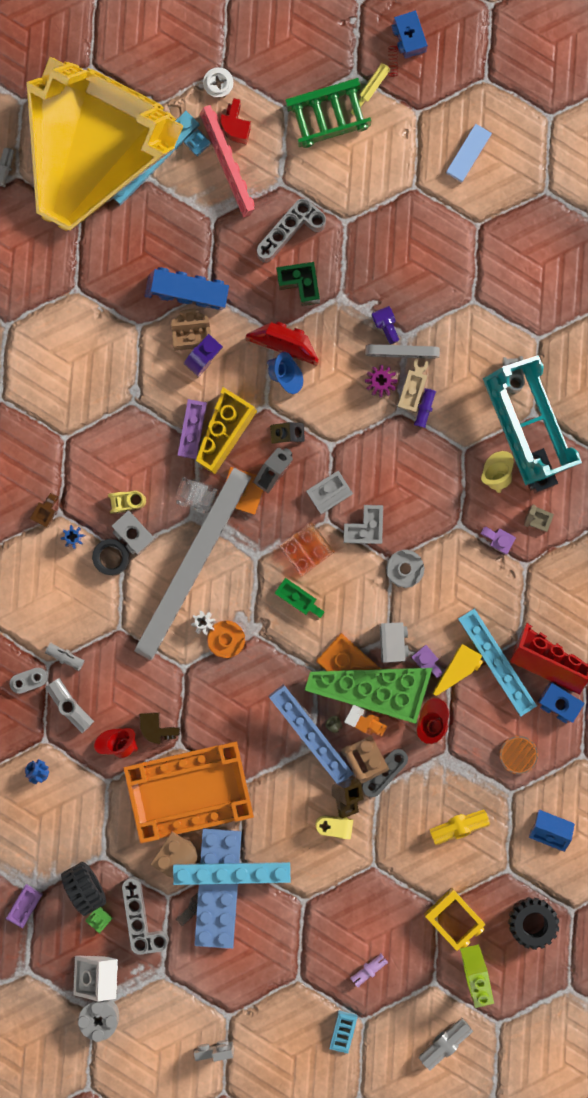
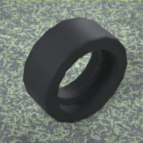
[92,539,130,576]

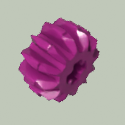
[365,365,397,398]

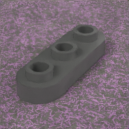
[362,749,408,797]

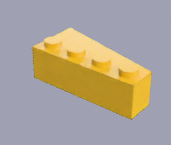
[196,387,257,474]

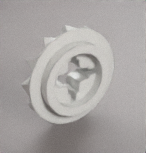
[203,68,233,98]

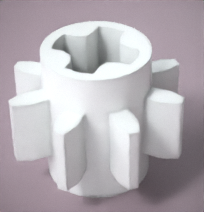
[191,611,216,635]

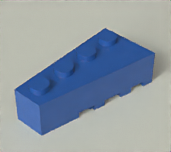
[145,267,229,310]

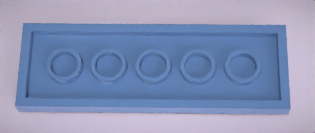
[194,828,242,949]

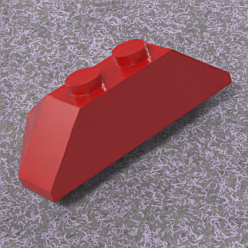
[245,322,319,366]

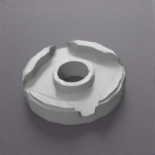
[386,550,425,588]

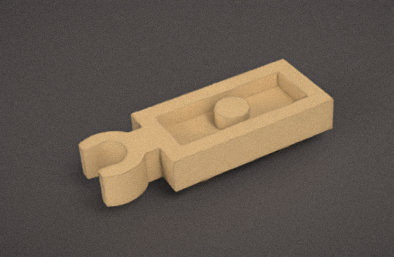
[398,358,428,413]

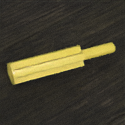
[351,63,390,115]

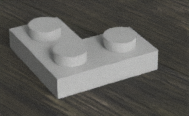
[344,505,383,544]
[194,1040,234,1062]

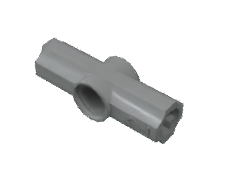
[419,1018,473,1070]

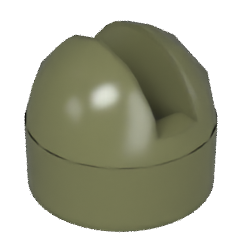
[325,716,342,733]

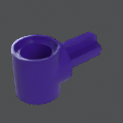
[371,306,399,344]

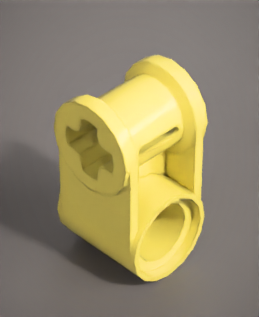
[108,491,146,514]
[315,816,353,839]

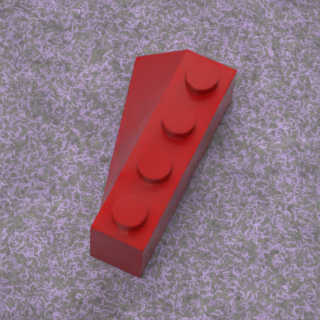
[510,623,588,695]

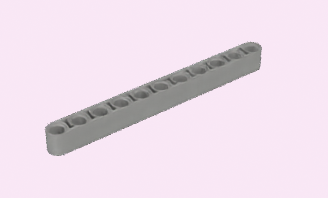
[134,468,251,660]

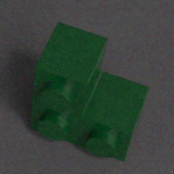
[276,262,320,306]

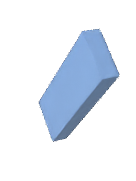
[446,124,492,182]

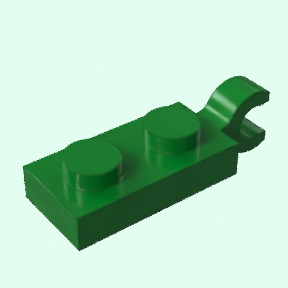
[275,578,325,618]

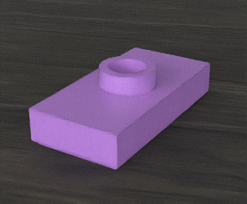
[6,884,43,928]

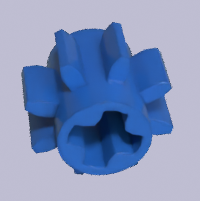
[61,525,85,549]
[25,759,49,785]

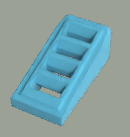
[329,1010,358,1054]

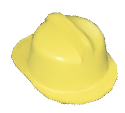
[481,451,514,493]

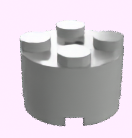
[78,999,119,1042]

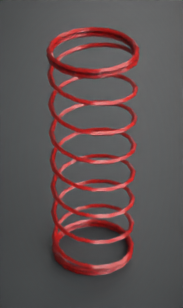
[388,46,398,77]

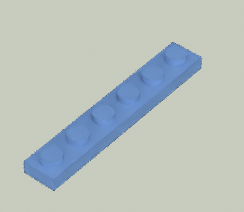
[268,684,353,783]

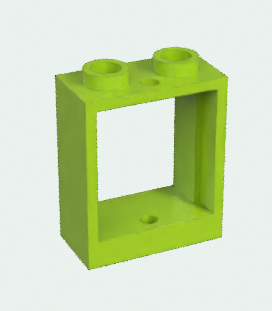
[460,944,494,1008]

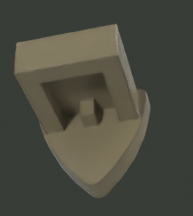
[524,504,554,532]

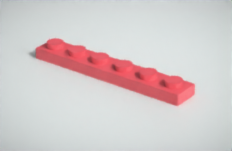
[199,105,255,218]

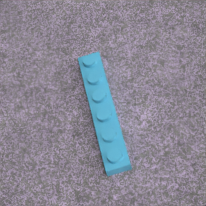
[113,111,200,206]
[458,608,537,716]
[173,862,291,885]

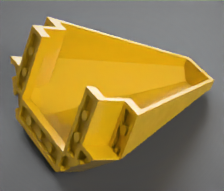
[27,57,183,231]

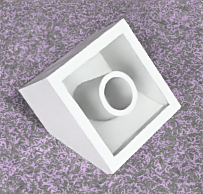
[74,956,118,1001]

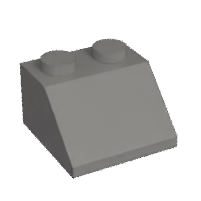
[379,622,409,662]

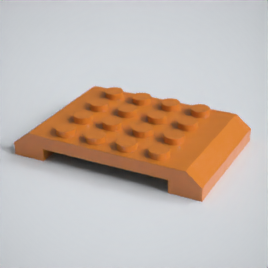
[123,741,254,844]

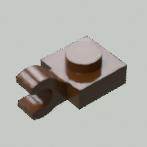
[30,493,59,528]

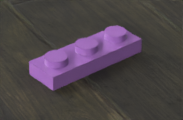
[178,399,207,459]

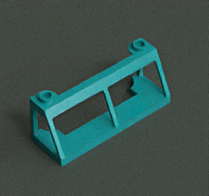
[483,355,582,486]

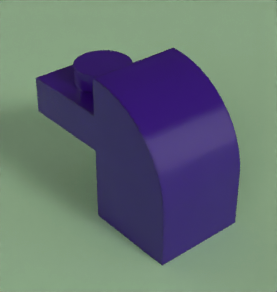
[184,334,223,377]

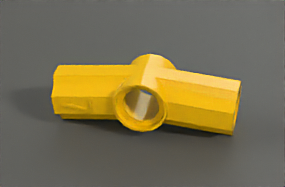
[429,809,490,846]

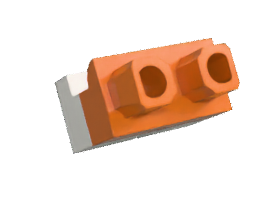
[345,705,387,736]

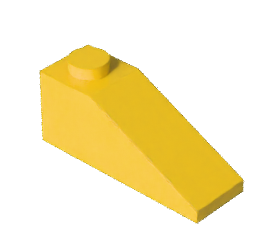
[432,644,483,696]

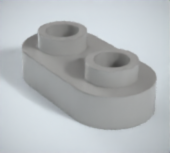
[10,668,48,693]

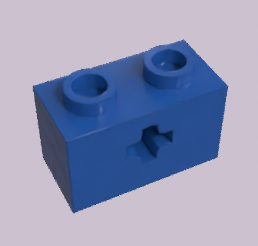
[391,10,428,59]

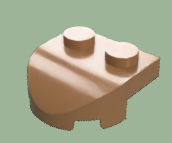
[171,309,211,351]
[151,831,197,878]

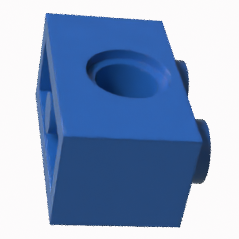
[538,683,585,724]

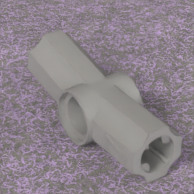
[45,678,95,733]

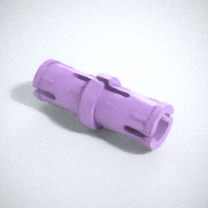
[350,953,388,987]

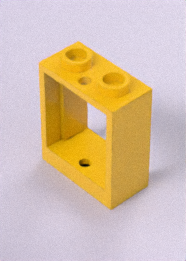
[424,888,485,951]

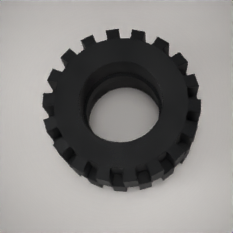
[61,861,106,916]
[508,897,559,950]

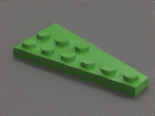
[305,668,432,724]

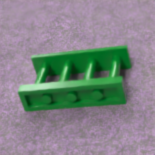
[285,78,372,148]

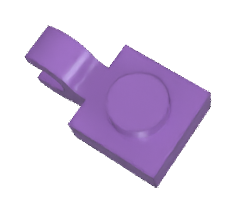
[480,527,516,554]
[411,645,443,678]

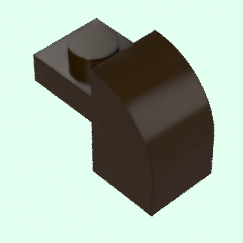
[139,712,180,744]
[332,778,364,819]

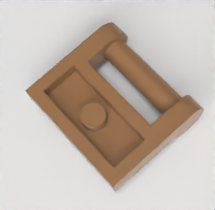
[341,735,389,784]

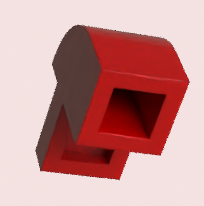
[221,98,251,145]

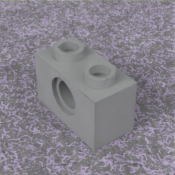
[112,510,156,555]

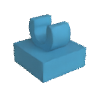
[184,129,211,157]

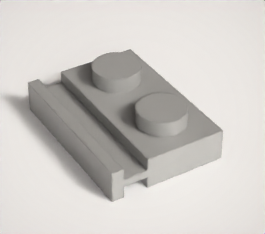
[306,470,353,514]

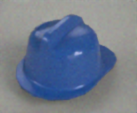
[267,352,303,394]

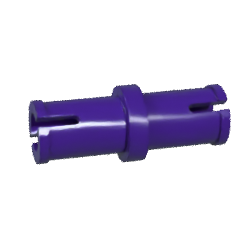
[414,388,437,428]

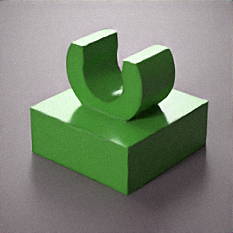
[85,907,113,934]

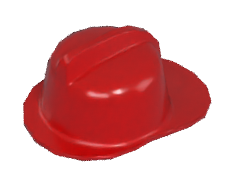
[417,698,449,744]
[94,728,138,758]

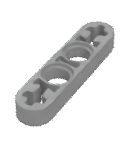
[365,345,440,359]

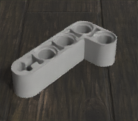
[257,199,326,263]
[122,876,169,955]

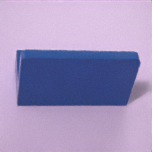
[529,810,575,852]

